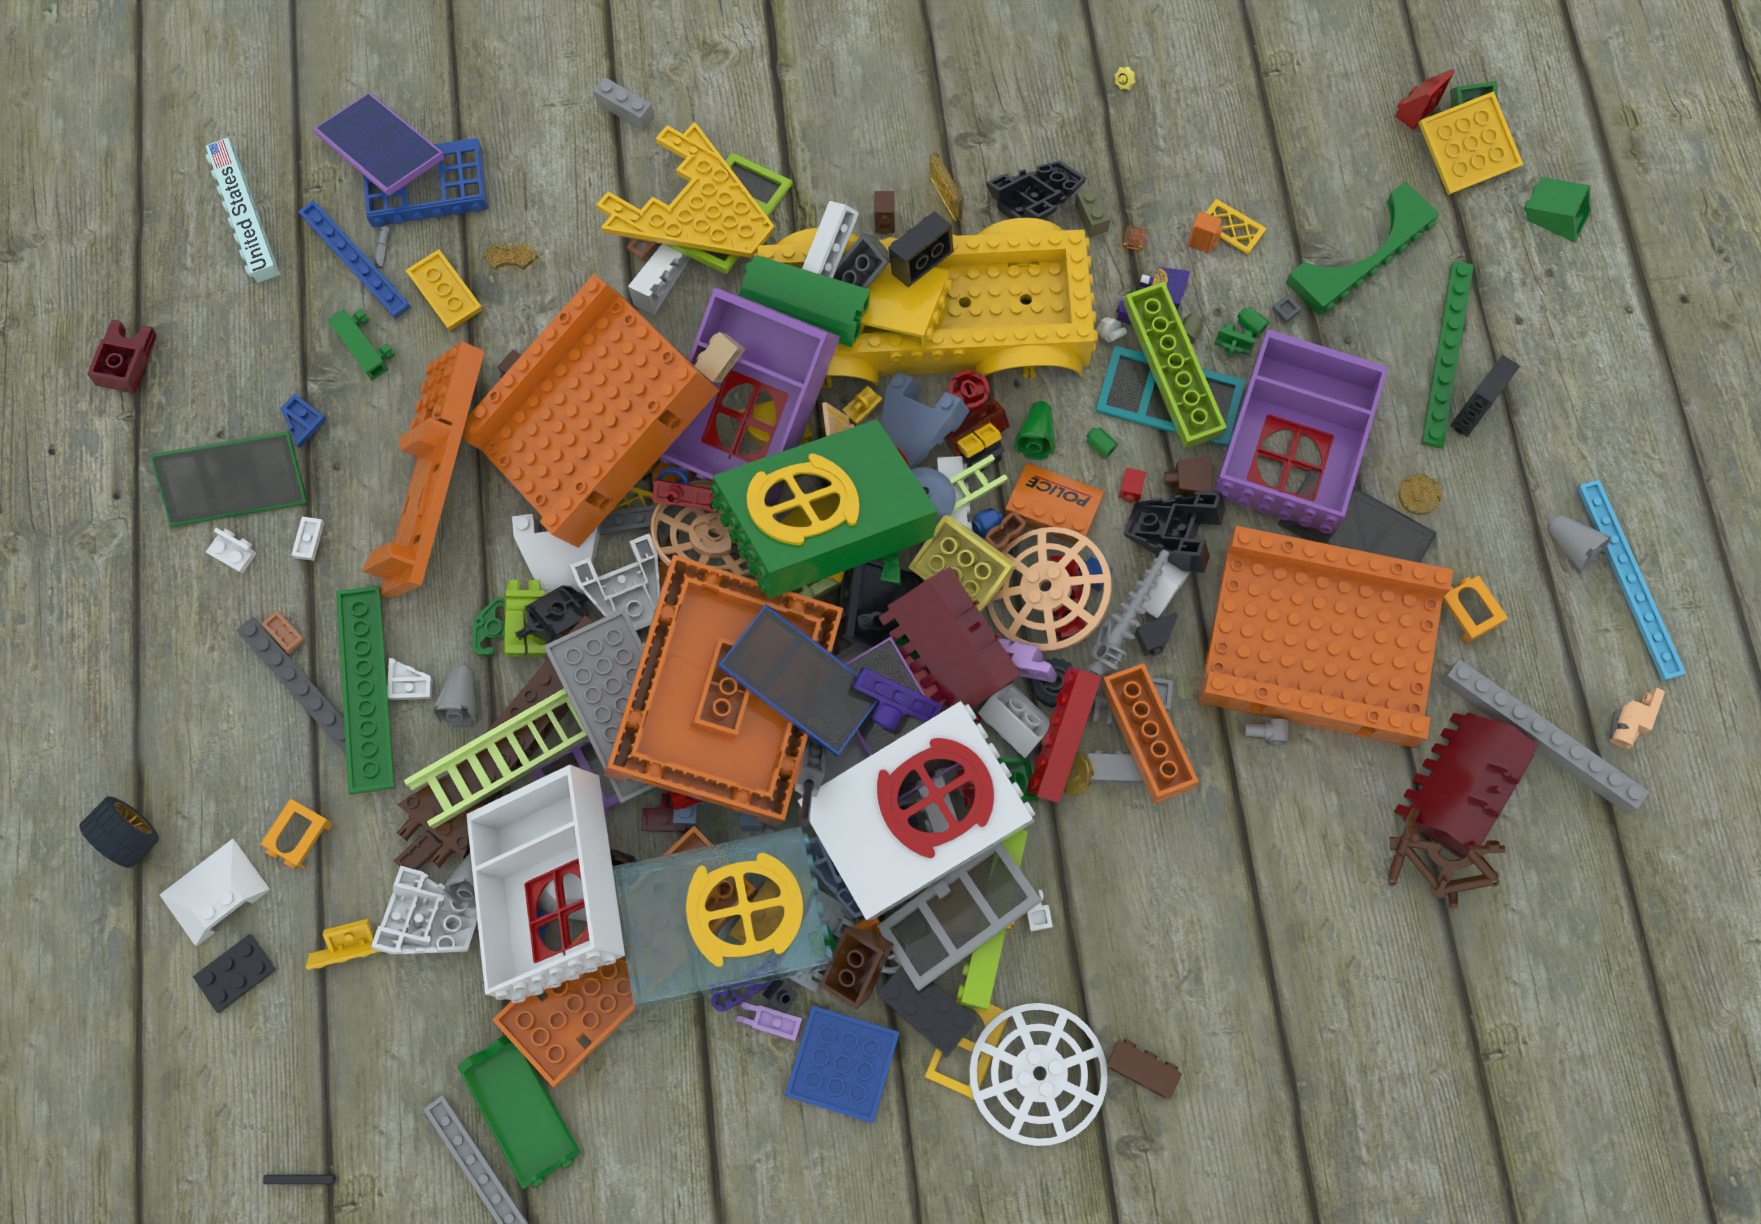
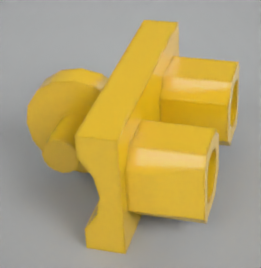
[842,386,883,425]

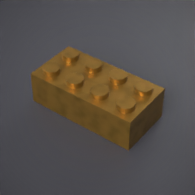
[729,860,820,962]

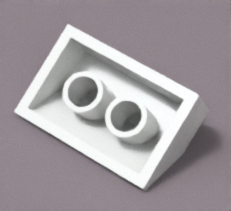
[978,683,1050,758]

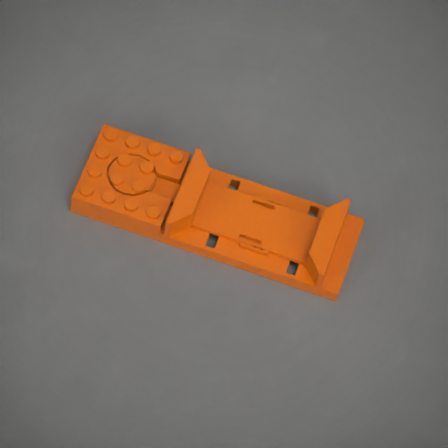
[362,341,485,599]
[492,826,758,1088]

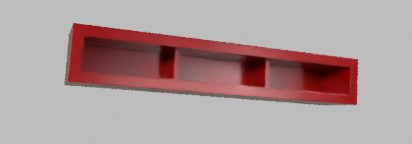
[1027,666,1101,803]

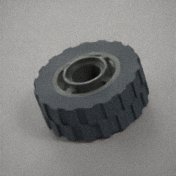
[1032,658,1074,708]

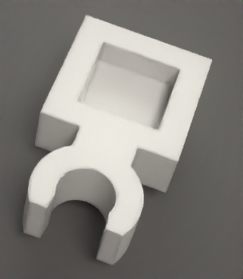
[1026,890,1053,932]

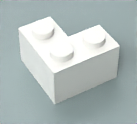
[1142,561,1190,619]

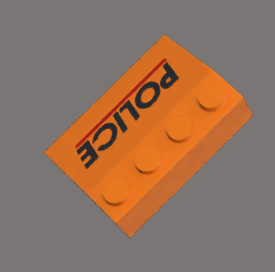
[1004,463,1105,544]

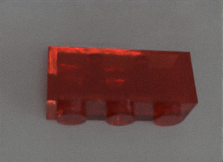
[945,399,1010,456]

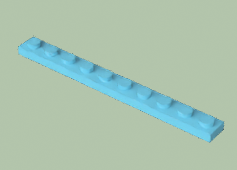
[1577,479,1686,682]

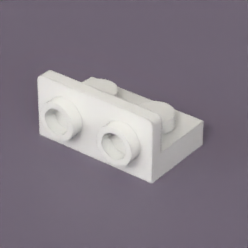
[206,528,257,574]

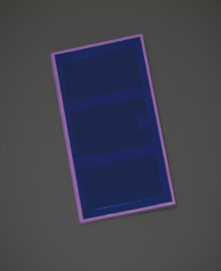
[314,92,445,196]

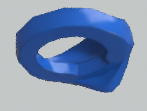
[657,468,689,484]

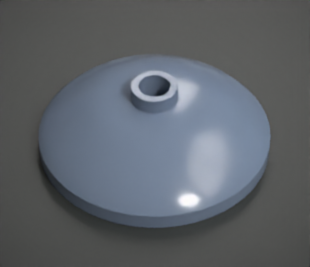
[911,467,956,527]

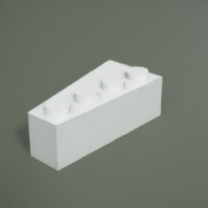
[628,243,691,315]

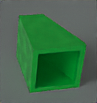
[1524,177,1592,242]

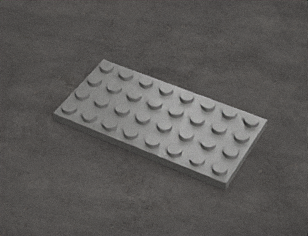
[544,609,656,804]

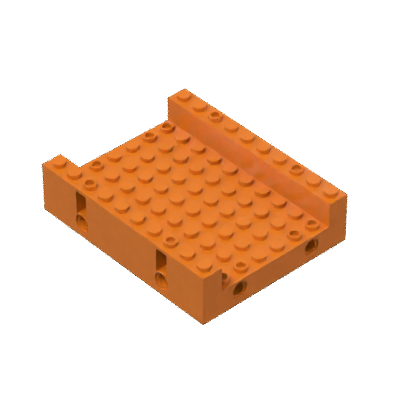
[462,273,720,548]
[1198,526,1453,748]
[604,555,843,827]

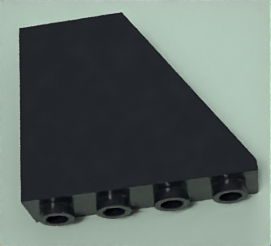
[1450,355,1520,437]

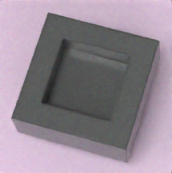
[1272,295,1302,324]

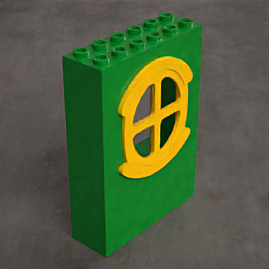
[711,419,938,599]

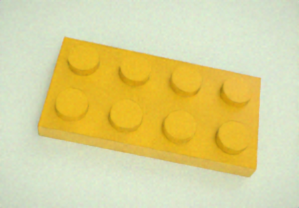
[406,249,483,332]

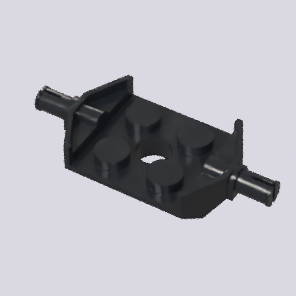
[515,585,589,643]

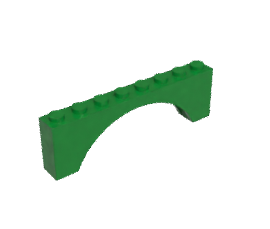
[1286,181,1440,316]

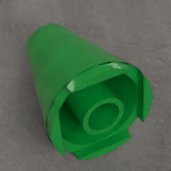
[1014,401,1055,460]

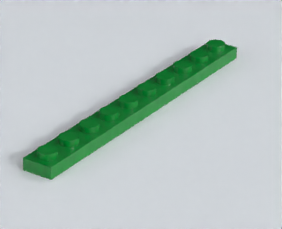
[1421,261,1474,449]

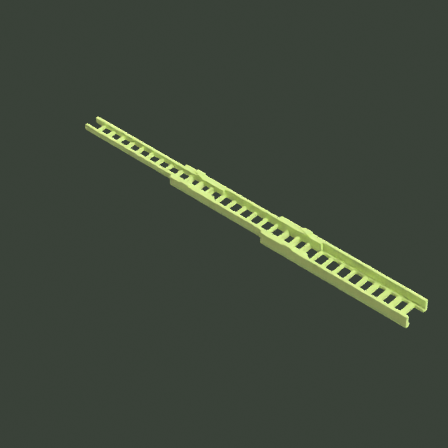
[404,455,1008,829]

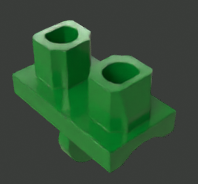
[1214,323,1256,357]

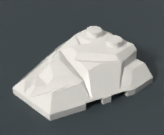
[371,866,477,955]

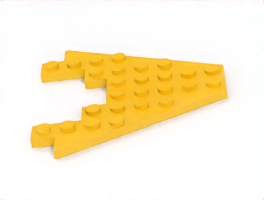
[596,122,775,258]

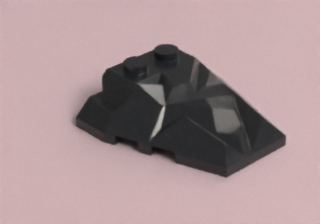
[986,161,1086,219]

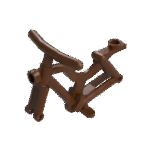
[1388,807,1506,908]

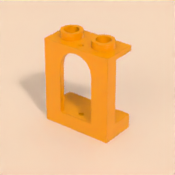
[1442,575,1508,644]
[260,798,334,869]

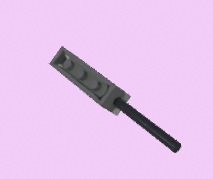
[794,733,828,827]

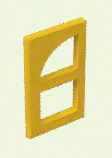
[925,998,1009,1100]

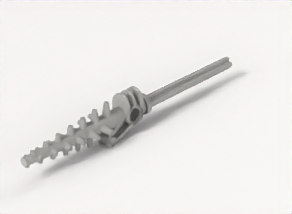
[1032,550,1170,773]

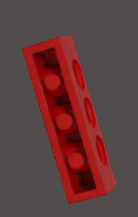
[1049,555,1086,641]

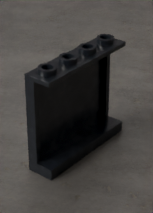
[836,560,920,648]

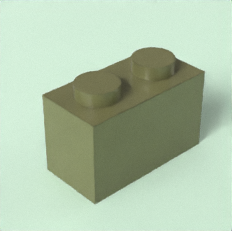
[1075,186,1110,237]

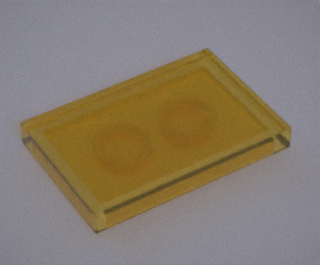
[929,151,963,222]

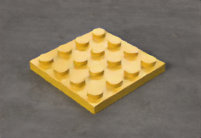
[1418,91,1524,195]

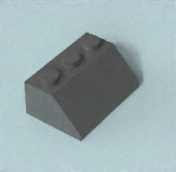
[833,233,890,289]

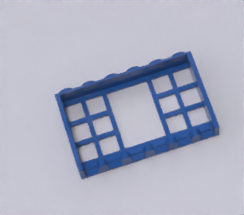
[361,138,489,227]

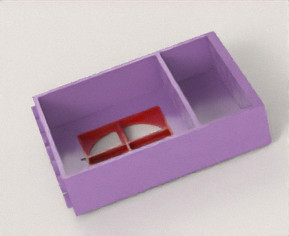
[660,287,841,504]
[1213,329,1388,534]

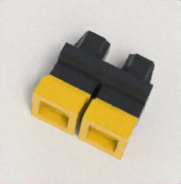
[957,423,1005,472]

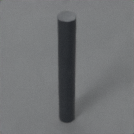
[263,1175,336,1184]

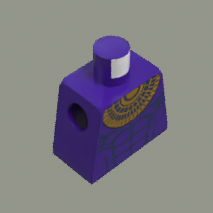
[1139,267,1190,311]

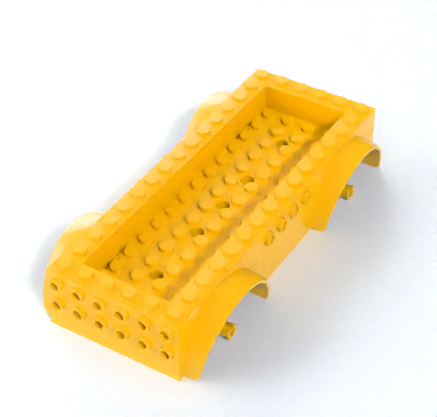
[754,218,1098,388]

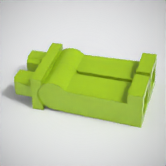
[503,579,547,657]

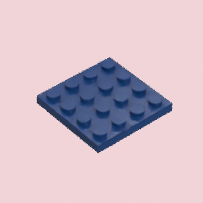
[785,1005,900,1124]

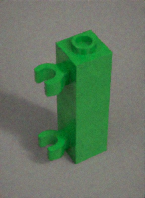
[328,308,395,381]

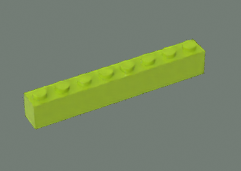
[957,830,1028,1011]

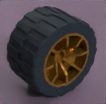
[79,796,159,868]

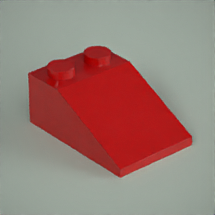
[1395,69,1455,130]

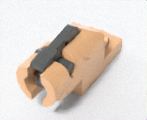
[1609,688,1665,749]

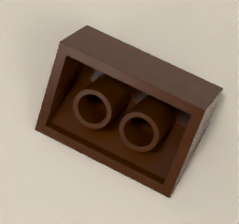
[819,927,894,1009]

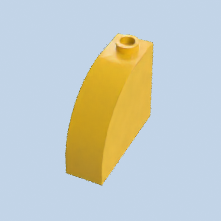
[739,400,813,447]

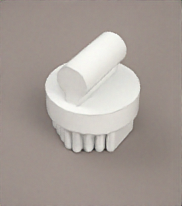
[1097,317,1127,342]

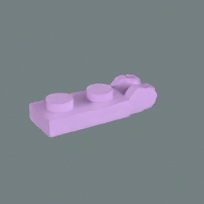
[736,1002,803,1042]

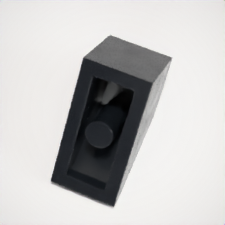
[1134,612,1178,656]

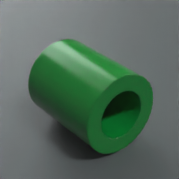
[1237,306,1270,338]
[1086,427,1118,459]

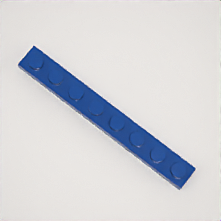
[298,200,411,319]

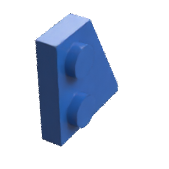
[281,393,327,448]

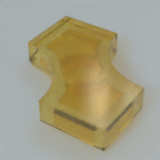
[481,242,538,270]

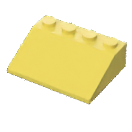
[908,515,1017,613]

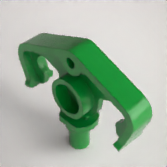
[472,597,505,656]

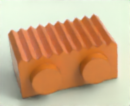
[1188,211,1223,254]

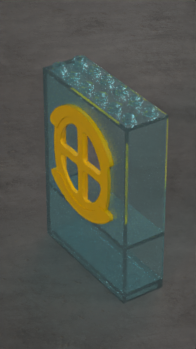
[612,826,834,1009]

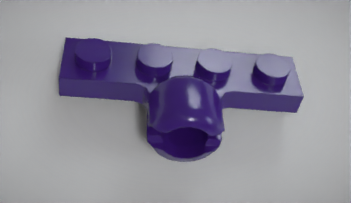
[853,666,942,730]

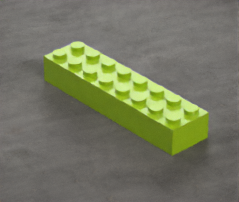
[1124,282,1227,450]

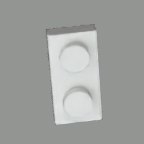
[291,517,325,561]

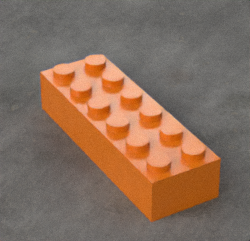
[1101,663,1199,804]

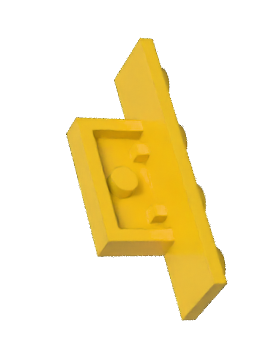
[306,919,380,970]

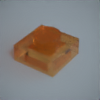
[1123,226,1146,250]

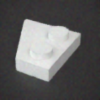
[387,658,433,700]

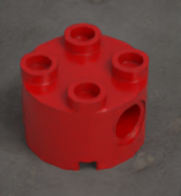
[948,370,990,418]

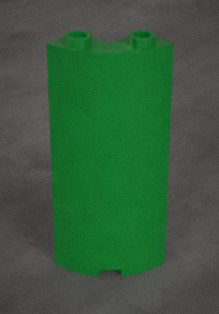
[737,255,871,347]
[457,1035,581,1189]

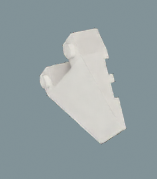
[512,514,601,595]
[569,533,660,631]

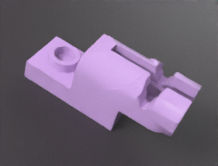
[999,638,1057,683]

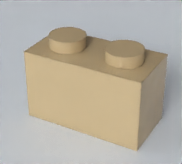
[694,332,745,383]

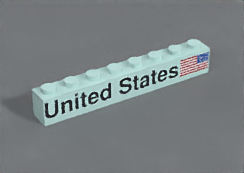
[205,138,280,283]

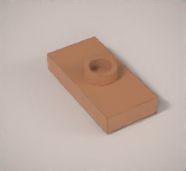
[261,610,306,655]

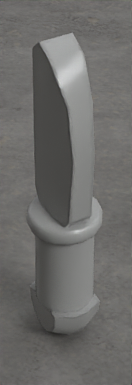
[374,225,390,268]

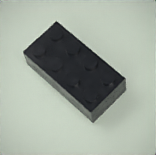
[877,964,977,1058]

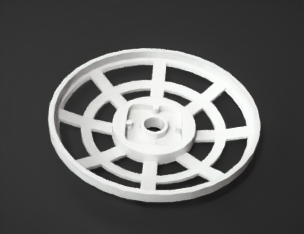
[969,1003,1108,1146]

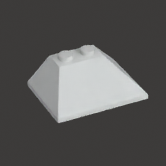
[160,839,271,947]

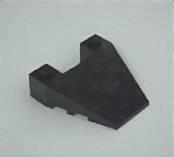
[1124,491,1226,573]

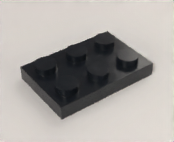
[193,934,276,1013]

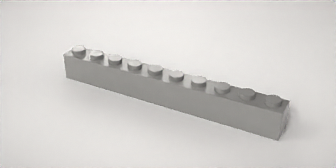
[1441,659,1649,814]

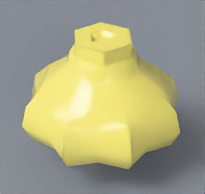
[1114,67,1136,90]

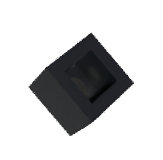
[762,977,798,1013]

